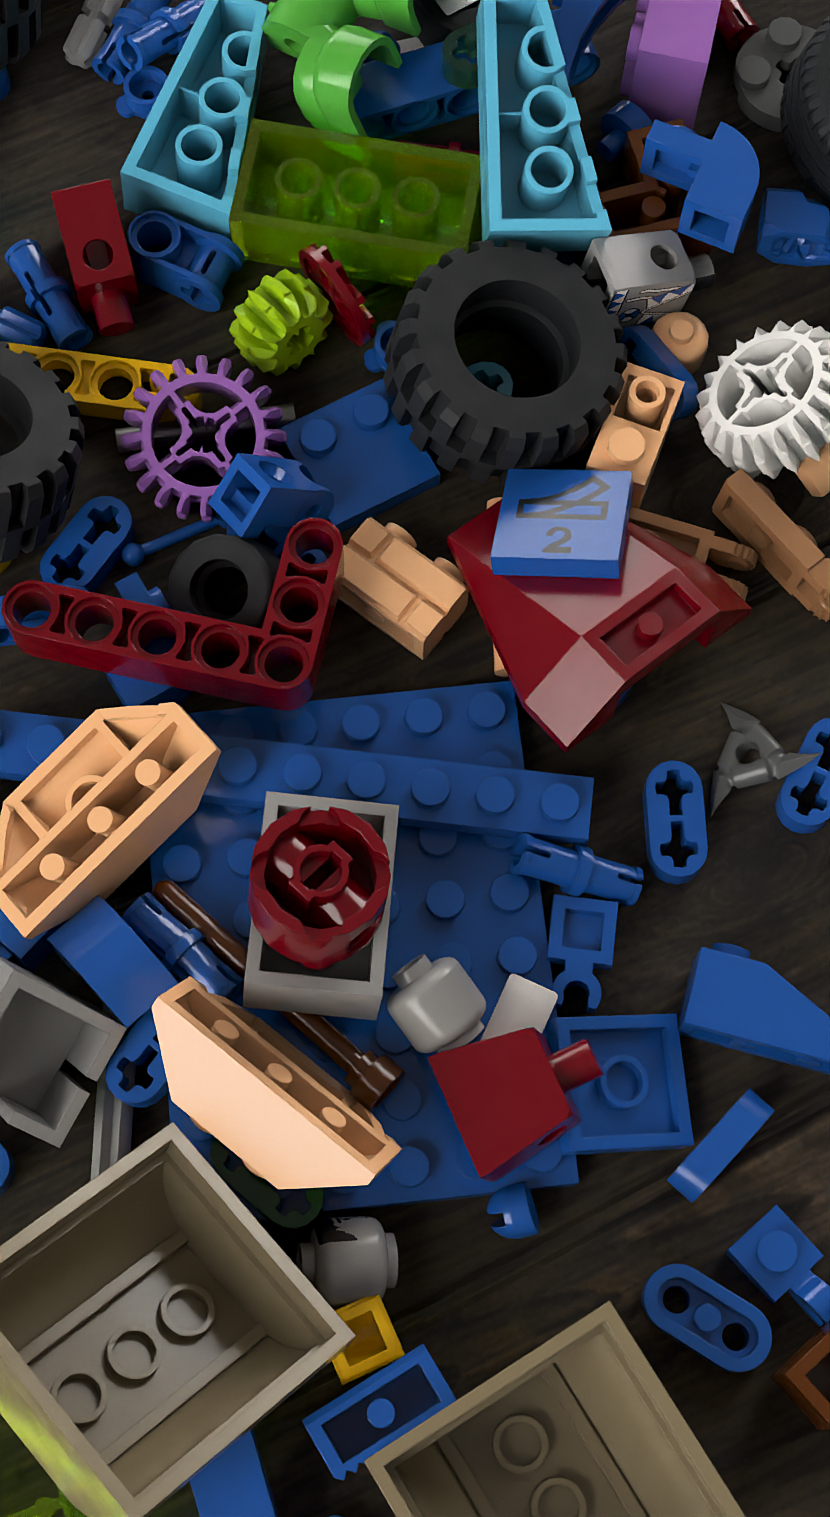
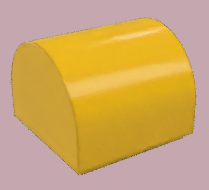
[332,1294,405,1385]

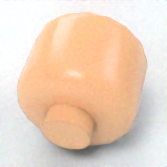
[652,311,709,374]

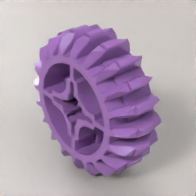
[121,355,287,522]

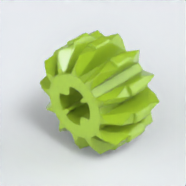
[229,268,333,376]

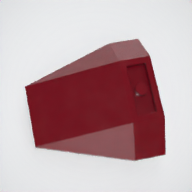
[447,499,752,753]

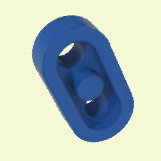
[641,1264,772,1373]

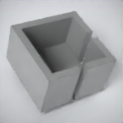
[0,956,127,1148]

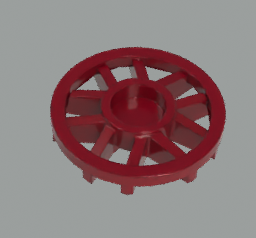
[298,243,376,347]

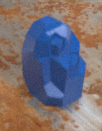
[755,188,830,267]

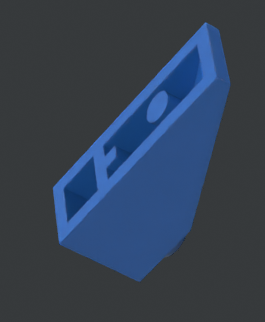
[678,943,830,1075]

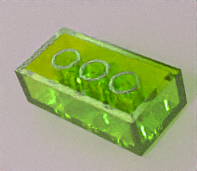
[228,118,481,287]

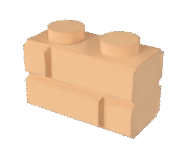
[338,517,469,660]

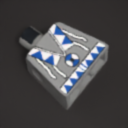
[580,230,715,330]

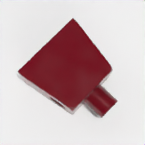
[50,178,140,337]
[428,1027,604,1183]

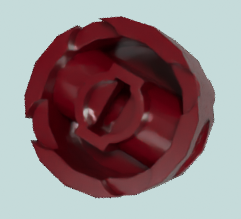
[248,806,391,969]

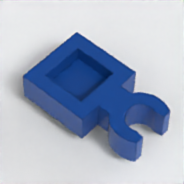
[546,894,618,1014]

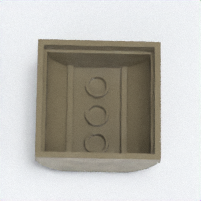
[0,1122,356,1517]
[364,1301,746,1517]

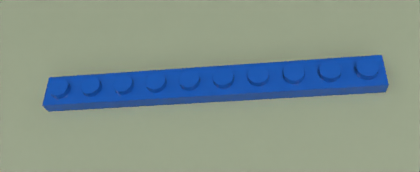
[0,710,594,846]

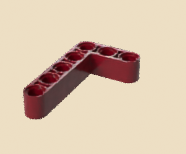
[1,518,344,710]

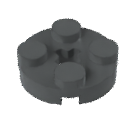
[733,17,817,132]

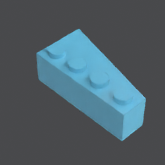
[120,0,268,241]
[476,0,612,251]

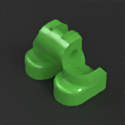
[262,0,467,159]

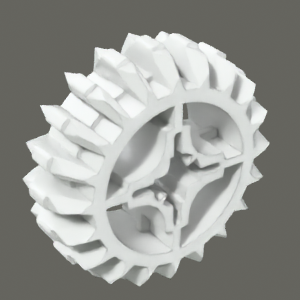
[695,320,830,479]

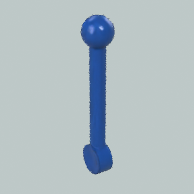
[121,512,228,567]

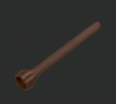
[153,880,406,1112]

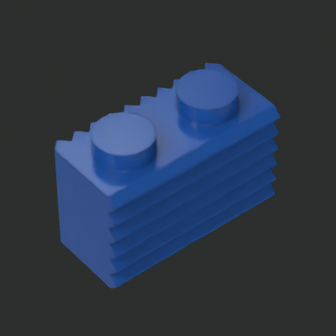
[302,1344,457,1481]

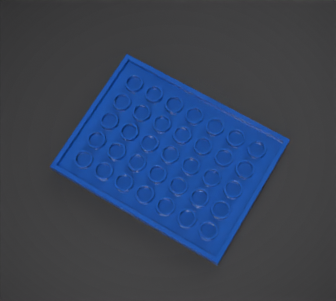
[150,681,579,1221]

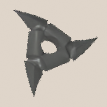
[710,702,821,817]

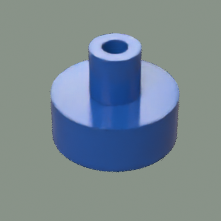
[597,100,653,162]

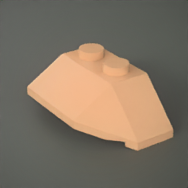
[0,702,221,939]
[151,976,402,1189]

